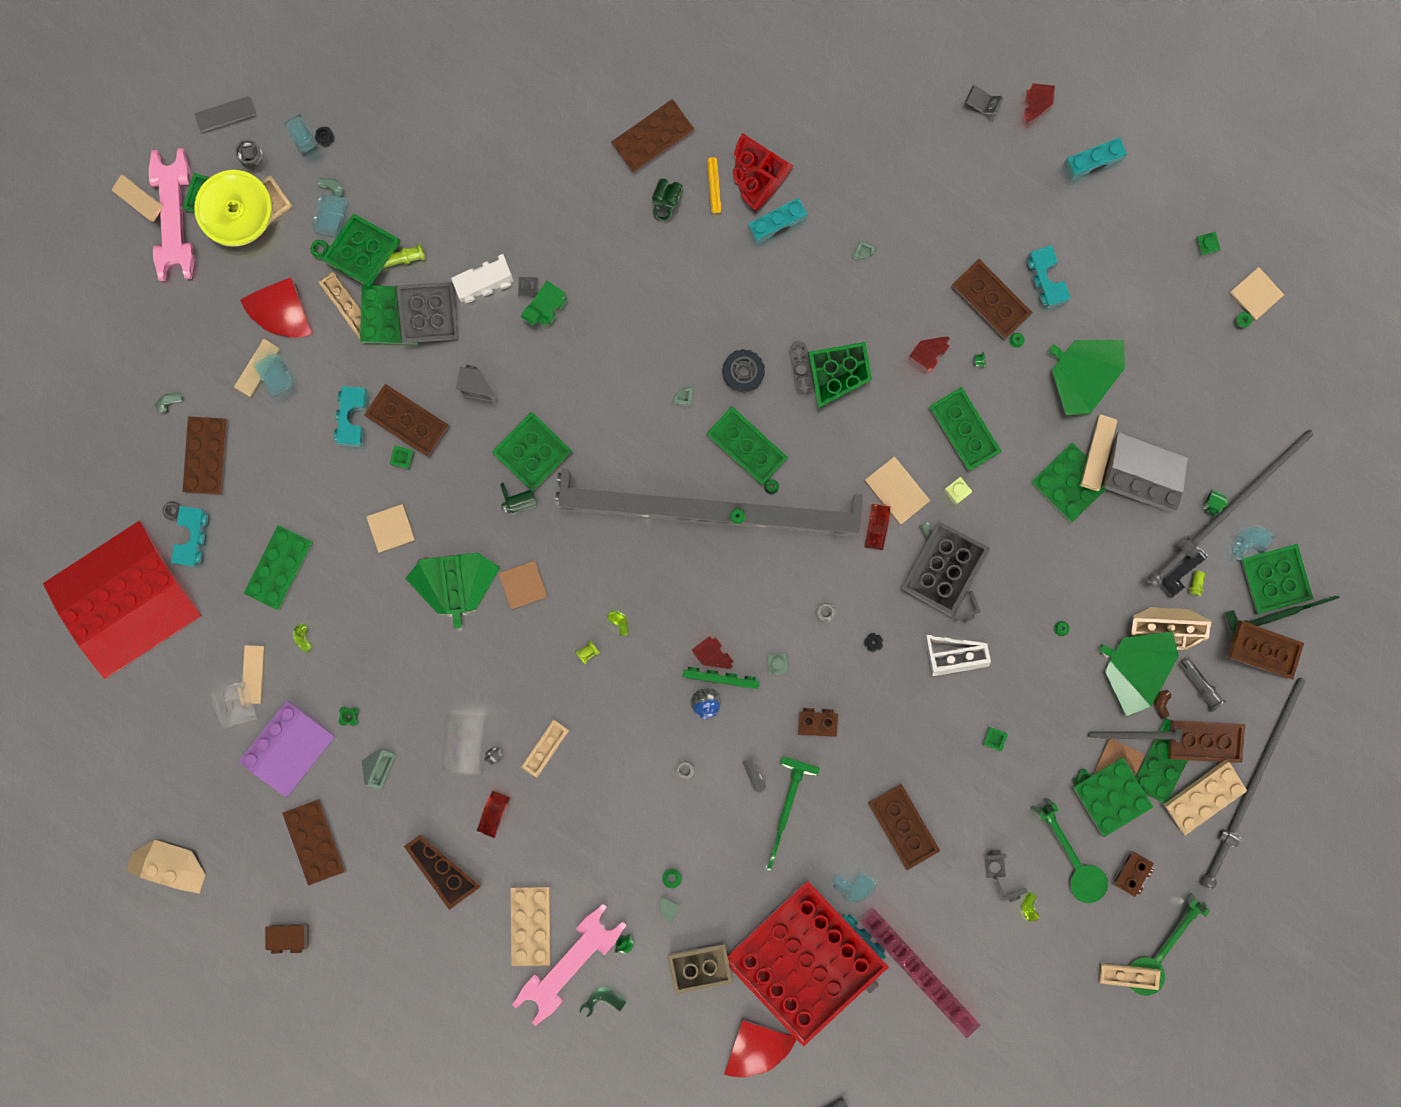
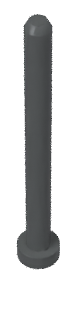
[1088,729,1183,742]

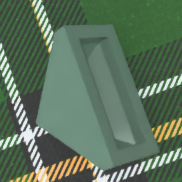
[362,749,396,790]

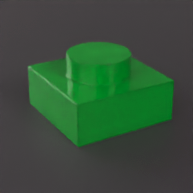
[1196,232,1221,256]
[390,445,414,469]
[983,727,1008,752]

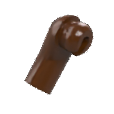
[1154,690,1171,719]

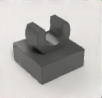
[518,277,538,298]

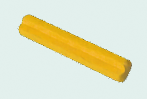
[707,157,721,214]

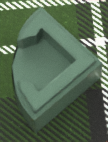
[852,240,877,260]
[672,387,694,406]
[660,897,680,923]

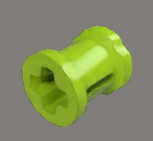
[575,640,600,664]

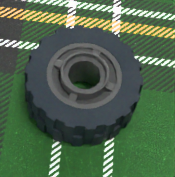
[722,349,765,392]

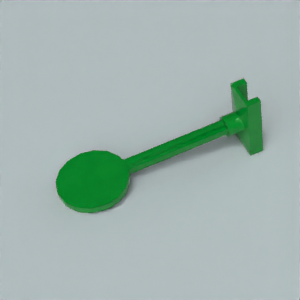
[766,756,820,871]
[1030,797,1108,903]
[1129,893,1210,996]

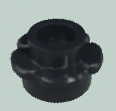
[315,127,333,145]
[864,633,883,652]

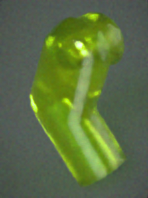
[607,611,629,636]
[294,624,312,653]
[1022,892,1039,922]

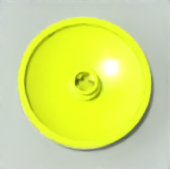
[195,170,272,246]

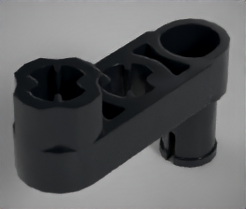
[1161,535,1208,598]

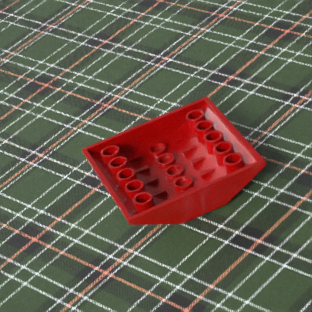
[43,520,201,679]
[728,881,889,1047]

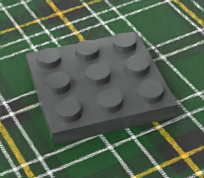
[395,282,459,343]

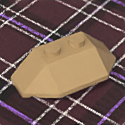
[1131,607,1211,650]
[126,840,206,894]

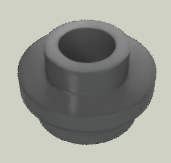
[162,501,181,520]
[484,747,502,765]

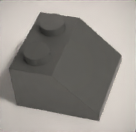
[456,365,497,402]

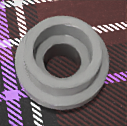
[816,602,835,622]
[675,761,694,780]

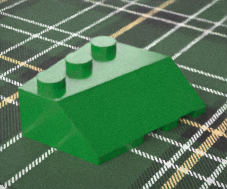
[808,342,872,408]

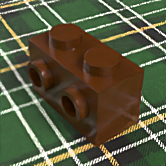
[797,708,838,737]
[1112,851,1154,897]
[265,925,307,954]

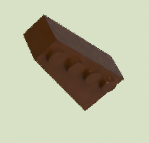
[404,835,481,910]

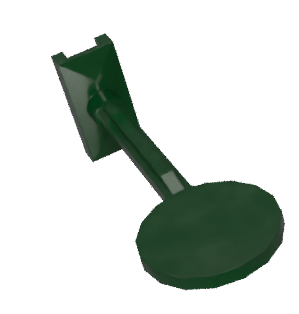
[1225,594,1340,636]

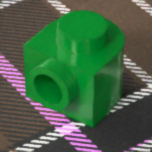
[1203,489,1229,516]

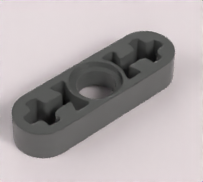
[790,341,813,397]

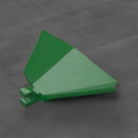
[1048,340,1125,415]
[405,552,500,628]
[1099,631,1179,716]

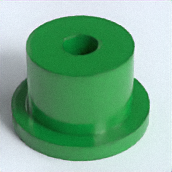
[1237,312,1252,327]
[1009,333,1025,348]
[975,352,986,367]
[764,479,779,495]
[730,509,745,524]
[1054,621,1069,636]

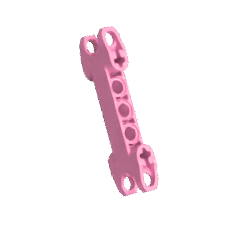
[149,148,195,281]
[512,904,626,1026]

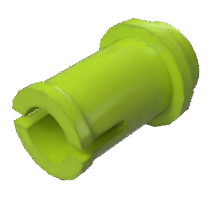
[1188,571,1206,596]

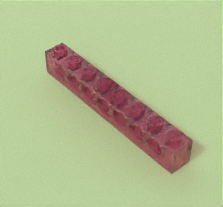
[859,907,981,1038]

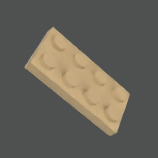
[1164,760,1247,835]
[511,887,551,966]

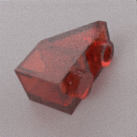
[1024,83,1055,125]
[908,336,950,372]
[864,504,890,550]
[691,636,734,670]
[477,791,510,838]

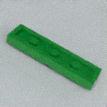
[682,667,760,690]

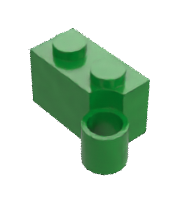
[521,280,567,327]

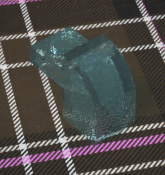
[284,114,317,154]
[1231,526,1275,561]
[831,872,877,902]

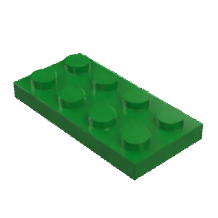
[929,387,1002,472]
[706,406,788,486]
[243,525,313,611]
[1135,718,1188,804]

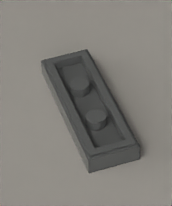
[194,96,255,133]

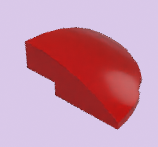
[733,133,794,211]
[240,277,313,338]
[724,1019,796,1077]

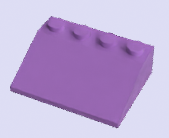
[238,701,335,798]

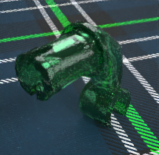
[580,989,626,1017]

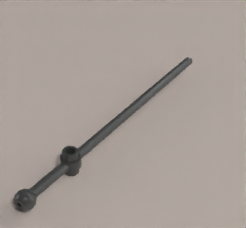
[1147,430,1313,587]
[1201,678,1305,889]

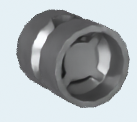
[235,139,264,169]

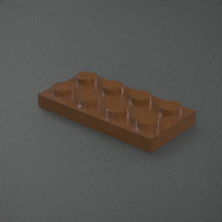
[611,99,695,174]
[952,259,1033,340]
[364,384,449,457]
[182,416,227,495]
[1227,620,1304,680]
[1168,720,1245,763]
[868,784,940,870]
[282,799,346,886]

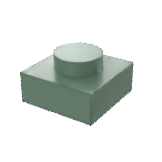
[767,654,788,675]

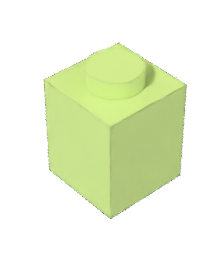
[944,477,972,506]

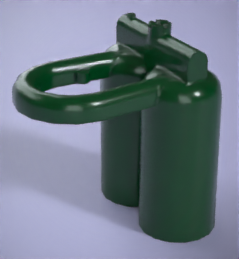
[652,178,683,222]
[500,482,538,514]

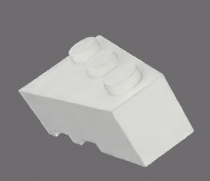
[451,254,514,303]
[925,635,991,676]

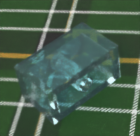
[312,193,347,238]
[253,352,293,397]

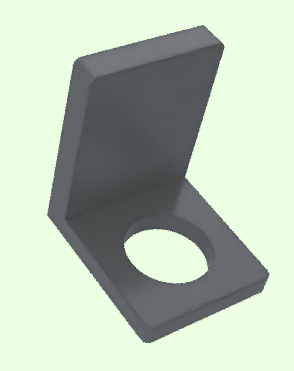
[965,85,1004,114]
[954,591,981,623]
[984,850,1007,878]
[993,877,1028,902]

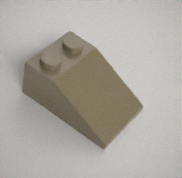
[668,944,733,995]

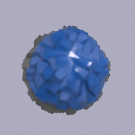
[691,688,721,720]

